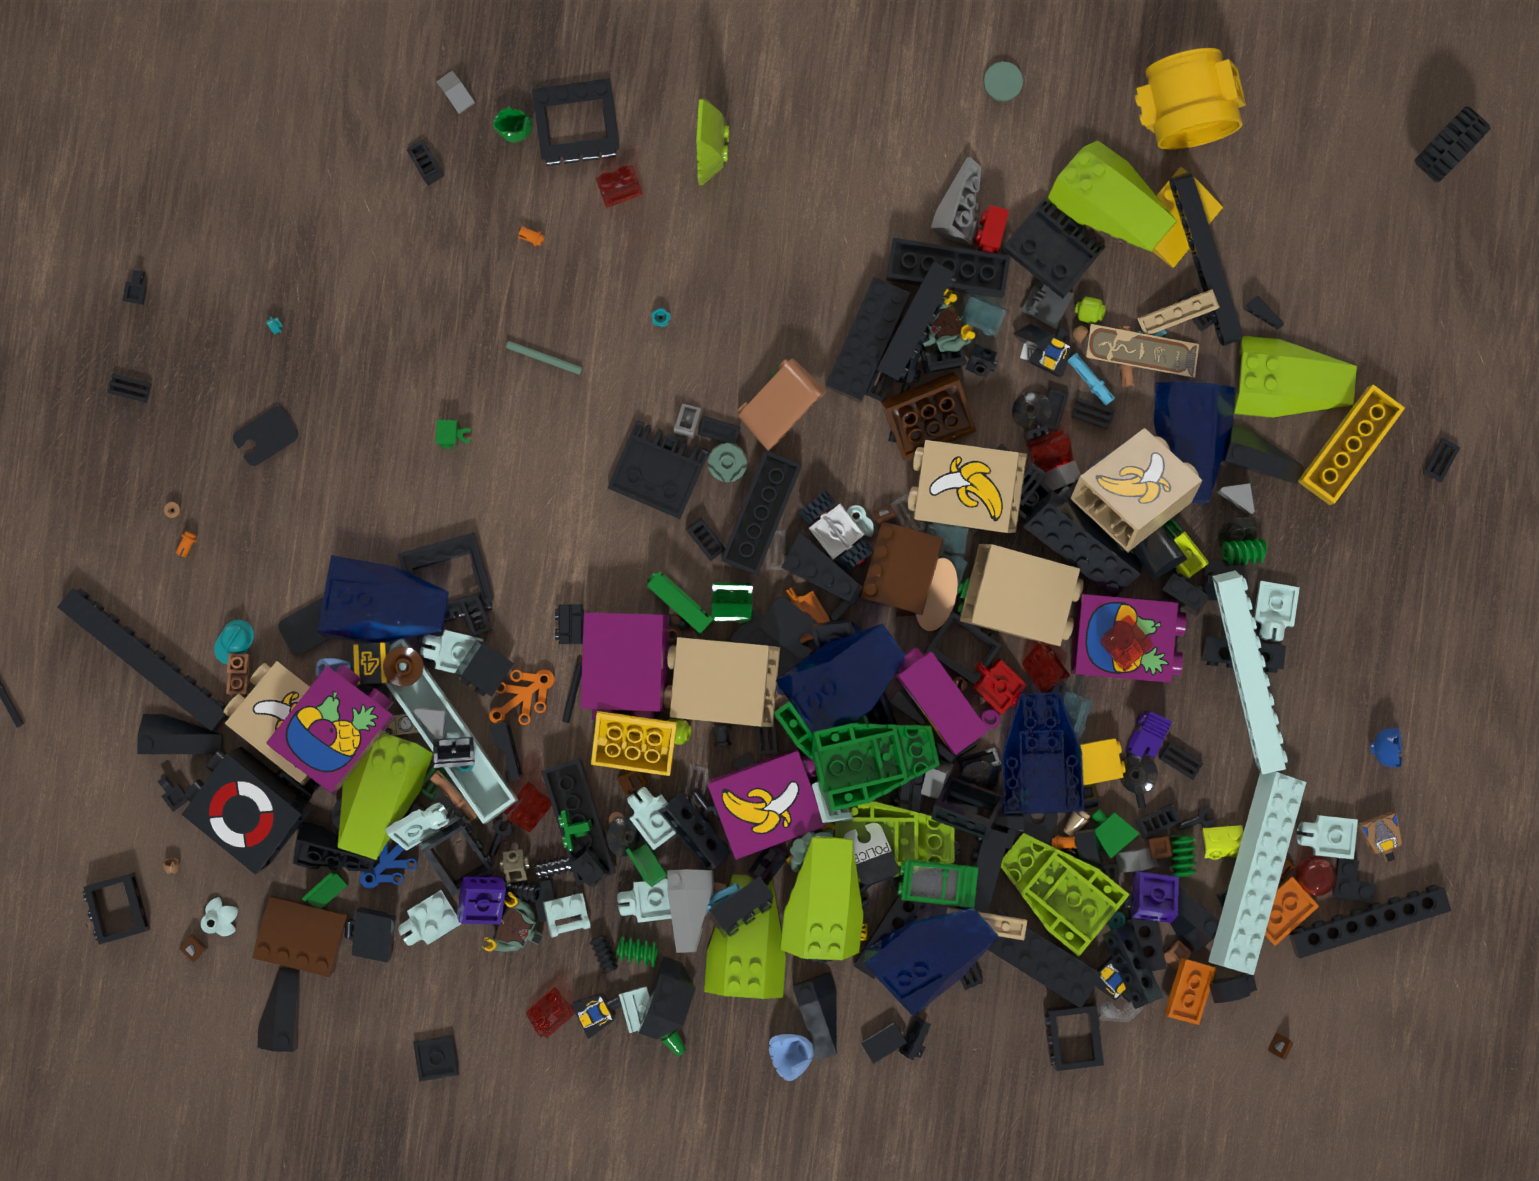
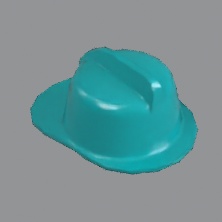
[214,620,254,665]

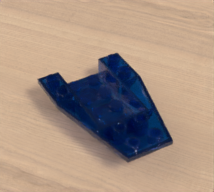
[1153,381,1235,504]

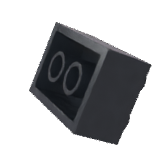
[710,876,774,937]

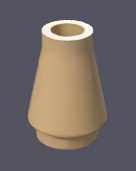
[1063,807,1090,836]

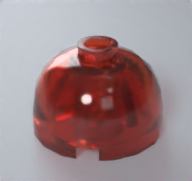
[1295,856,1337,896]

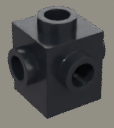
[965,344,998,378]

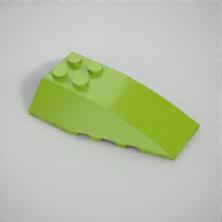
[696,98,729,186]
[1048,140,1177,252]
[1233,336,1357,418]
[338,733,433,860]
[835,801,955,882]
[1001,833,1130,956]
[780,837,863,960]
[704,874,786,999]

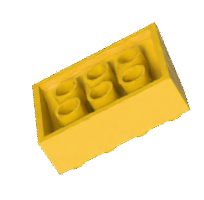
[1152,167,1223,268]
[591,711,677,776]

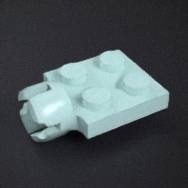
[1254,581,1300,642]
[420,630,483,673]
[627,787,676,850]
[385,803,450,850]
[1297,815,1358,859]
[617,878,671,922]
[398,890,461,946]

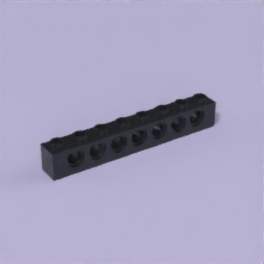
[853,841,961,979]
[1289,884,1452,958]

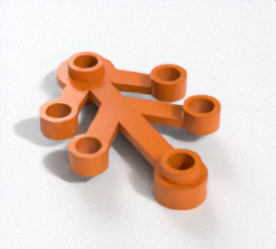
[489,670,554,725]

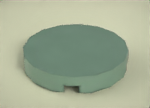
[983,62,1023,102]
[708,443,747,482]

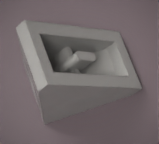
[436,71,475,114]
[674,404,701,438]
[1038,461,1081,491]
[1217,483,1255,515]
[413,708,447,739]
[921,759,954,799]
[1115,847,1158,873]

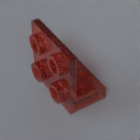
[1098,615,1153,671]

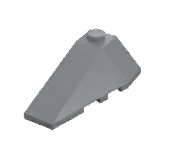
[931,157,981,246]
[668,869,714,953]

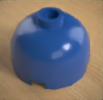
[1371,727,1402,768]

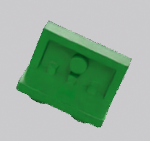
[558,809,592,851]

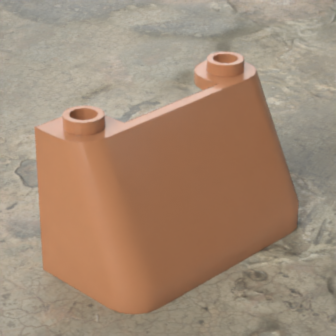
[738,358,827,451]

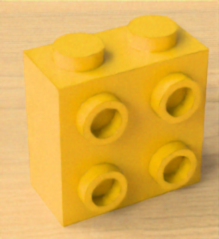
[1074,738,1125,785]

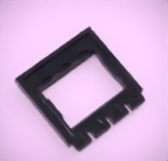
[532,78,619,166]
[398,532,494,628]

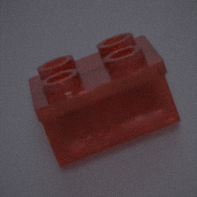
[596,165,643,208]
[1026,430,1074,474]
[1022,642,1071,695]
[504,782,552,832]
[526,987,575,1038]

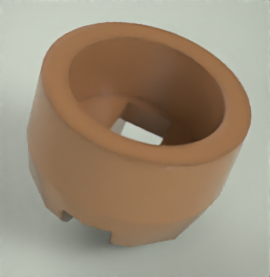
[1073,326,1090,343]
[953,676,967,692]
[163,858,180,875]

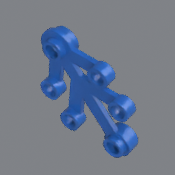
[360,842,418,888]

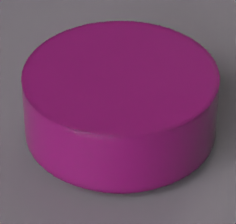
[980,709,1000,729]

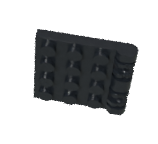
[1002,198,1106,299]
[608,420,710,519]

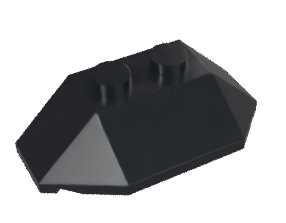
[638,956,696,1039]

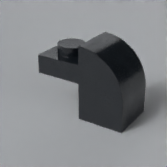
[1209,972,1257,1003]

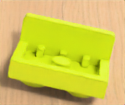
[1174,531,1209,579]
[1202,825,1244,860]

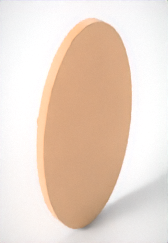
[916,558,958,631]

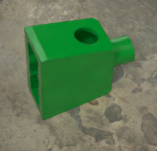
[1091,808,1139,858]

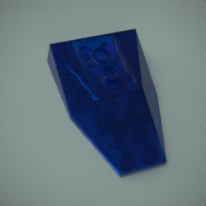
[317,555,449,643]
[775,624,906,734]
[1002,692,1086,815]
[864,908,998,1017]

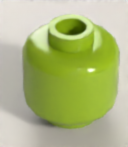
[1075,296,1106,324]
[668,717,692,745]

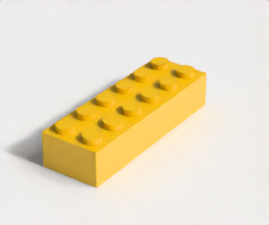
[1298,385,1405,505]

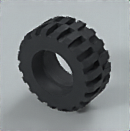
[1414,106,1491,182]

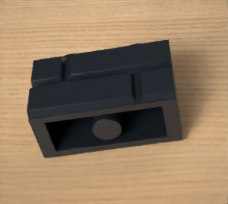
[555,604,584,644]
[893,774,925,813]

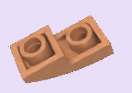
[226,653,249,696]

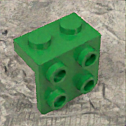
[711,582,752,623]

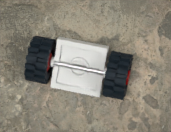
[799,490,874,573]

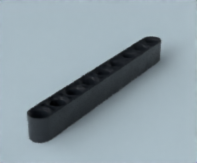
[1169,172,1243,346]

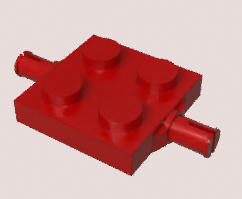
[973,659,1027,715]

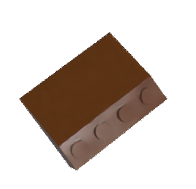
[880,372,976,460]
[860,522,944,615]
[252,896,348,977]

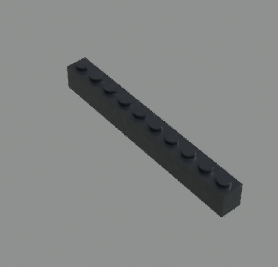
[57,588,227,731]

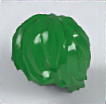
[492,106,533,143]

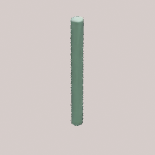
[506,341,582,375]

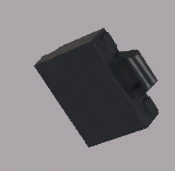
[344,907,396,963]

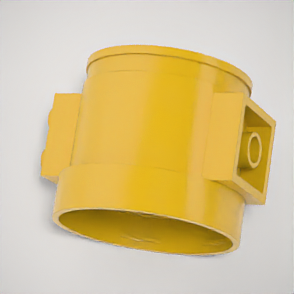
[1135,48,1246,150]

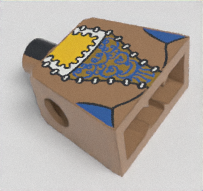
[1357,812,1402,862]

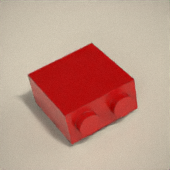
[974,205,1009,254]

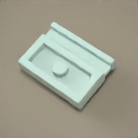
[619,986,650,1033]

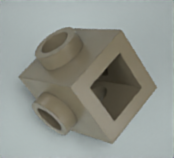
[500,849,530,883]

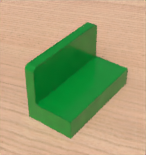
[626,843,668,887]
[302,870,348,908]

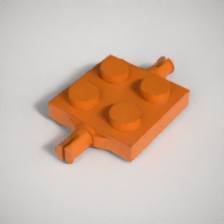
[785,587,831,643]

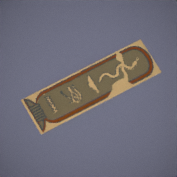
[1086,324,1199,378]

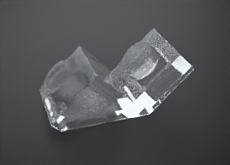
[1097,1001,1144,1022]

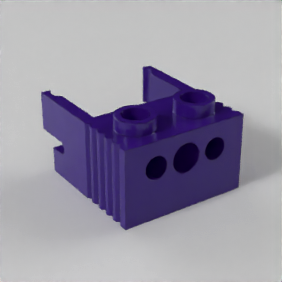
[1125,711,1172,758]
[1132,870,1179,923]
[457,877,506,924]

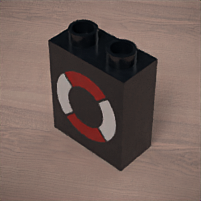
[181,746,315,875]

